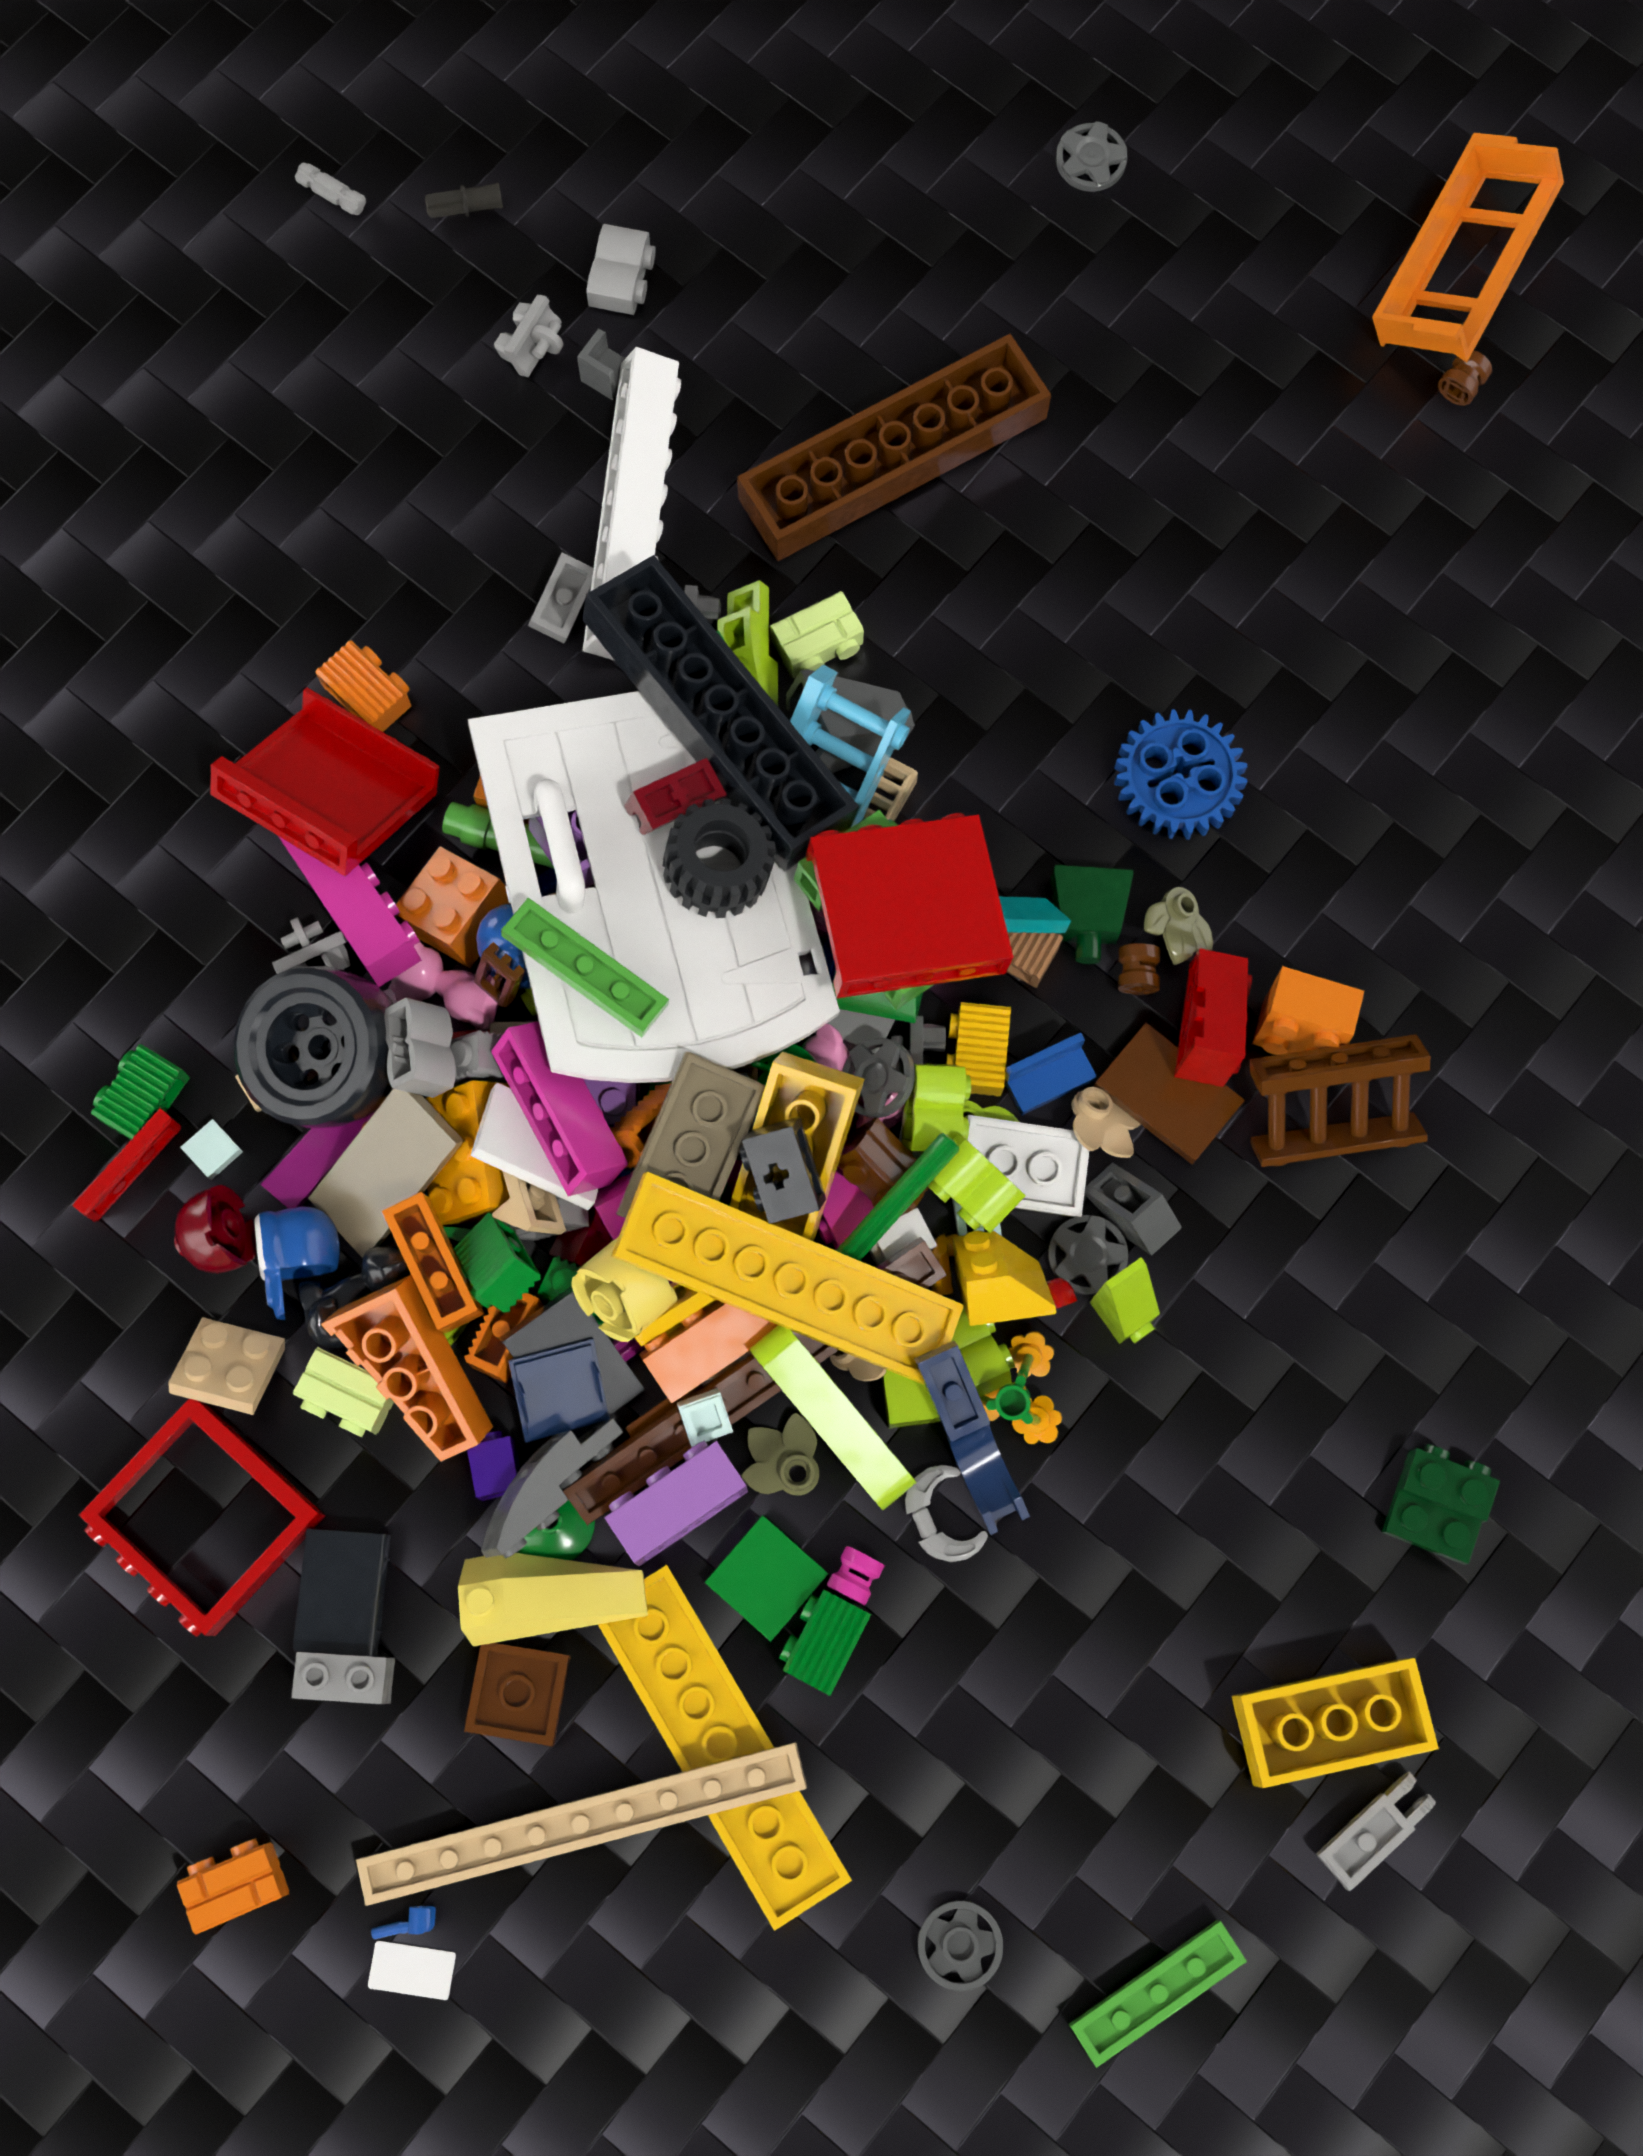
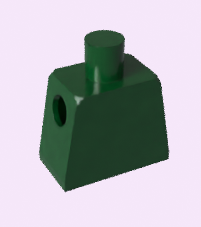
[1050,865,1133,964]

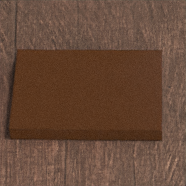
[1093,1023,1245,1165]

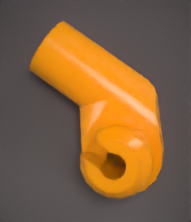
[931,1233,959,1295]

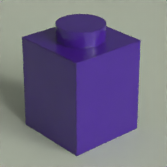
[467,1431,520,1501]

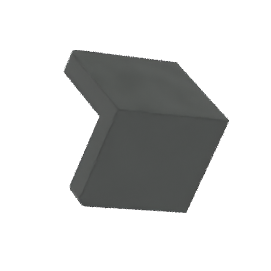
[577,329,626,400]

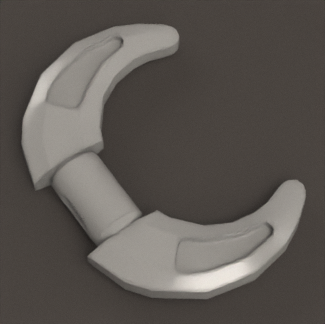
[905,1465,988,1562]

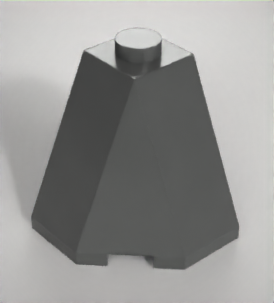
[786,669,915,774]

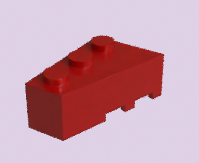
[1174,948,1252,1087]

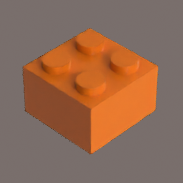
[395,846,511,968]
[1252,966,1364,1055]

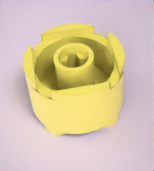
[572,1237,677,1342]

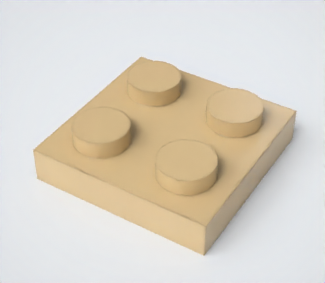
[168,1317,285,1415]

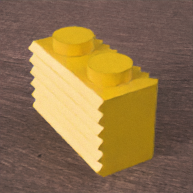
[946,1002,1011,1097]

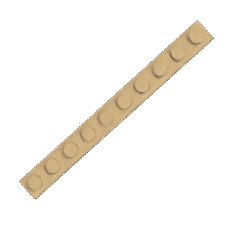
[356,1742,807,1906]

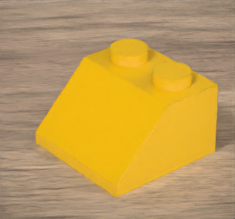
[952,1231,1056,1326]

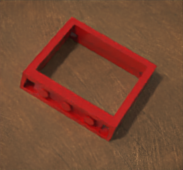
[79,1399,326,1637]

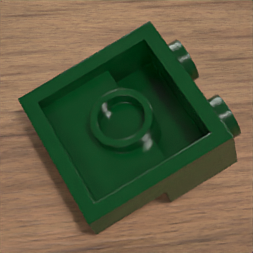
[1382,1444,1500,1565]

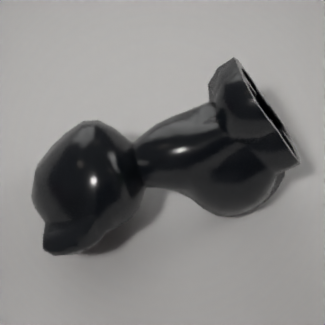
[299,1246,411,1348]

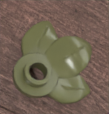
[1144,887,1213,965]
[742,1413,819,1496]

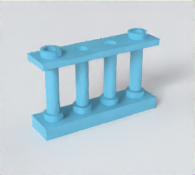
[790,665,911,828]

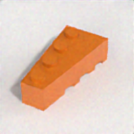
[321,1275,493,1461]

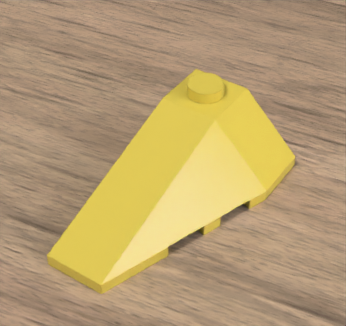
[458,1553,648,1646]

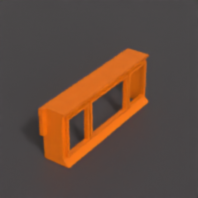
[1372,133,1564,363]

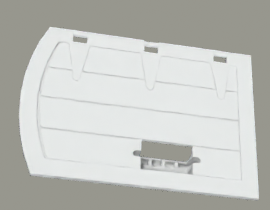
[468,691,840,1083]

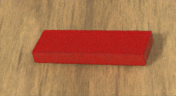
[72,1108,181,1222]

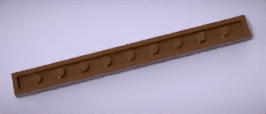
[562,1237,947,1525]

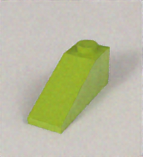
[1090,1258,1160,1344]

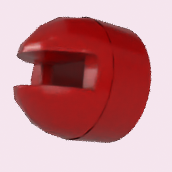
[1047,1278,1078,1309]

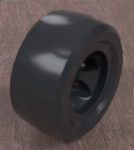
[233,966,393,1128]

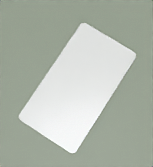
[368,1941,456,2000]

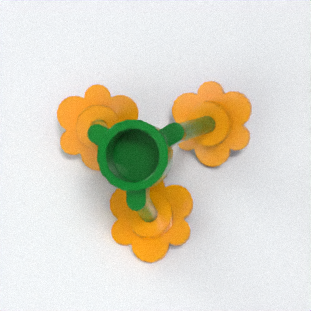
[980,1331,1062,1444]

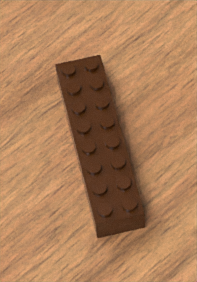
[737,334,1051,562]

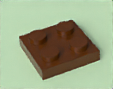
[464,1643,571,1746]

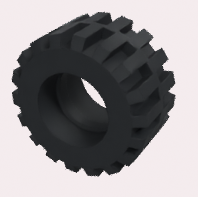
[662,798,776,918]

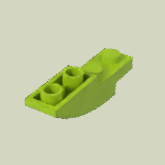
[717,580,778,706]

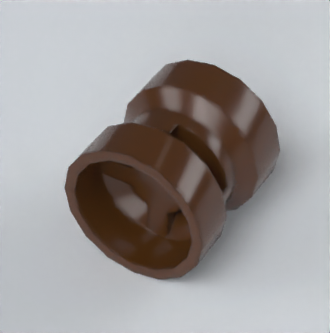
[1438,350,1492,406]
[1118,943,1160,995]

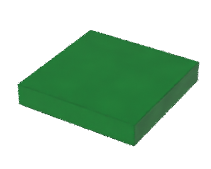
[705,1515,829,1642]

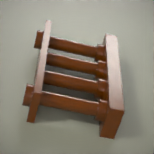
[1250,1034,1431,1167]

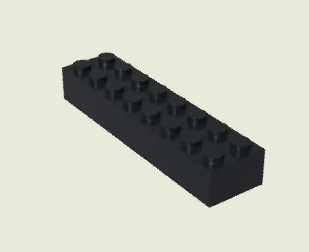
[583,555,859,872]

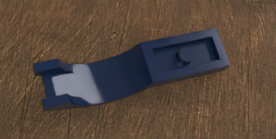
[914,1340,1030,1535]

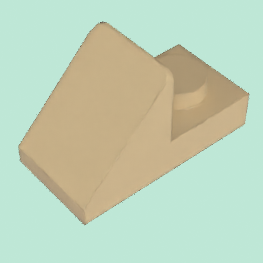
[492,1171,566,1235]

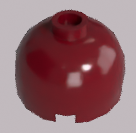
[174,1185,257,1274]

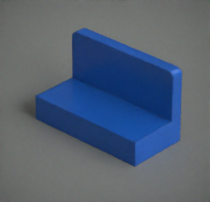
[1004,1033,1097,1116]

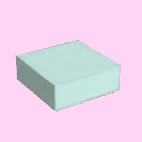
[180,1119,243,1180]
[677,1388,733,1447]

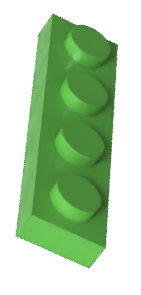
[501,898,669,1038]
[1069,1920,1247,2068]

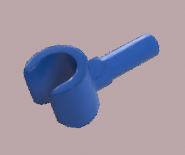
[371,1906,436,1940]

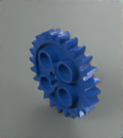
[1114,709,1247,840]

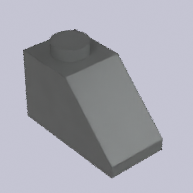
[1084,1162,1182,1256]

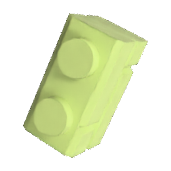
[770,591,864,678]
[293,1347,394,1437]

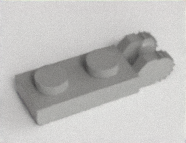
[1316,1772,1436,1891]

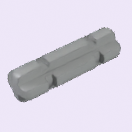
[295,163,366,215]

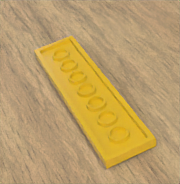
[611,1172,964,1385]
[598,1565,852,1931]

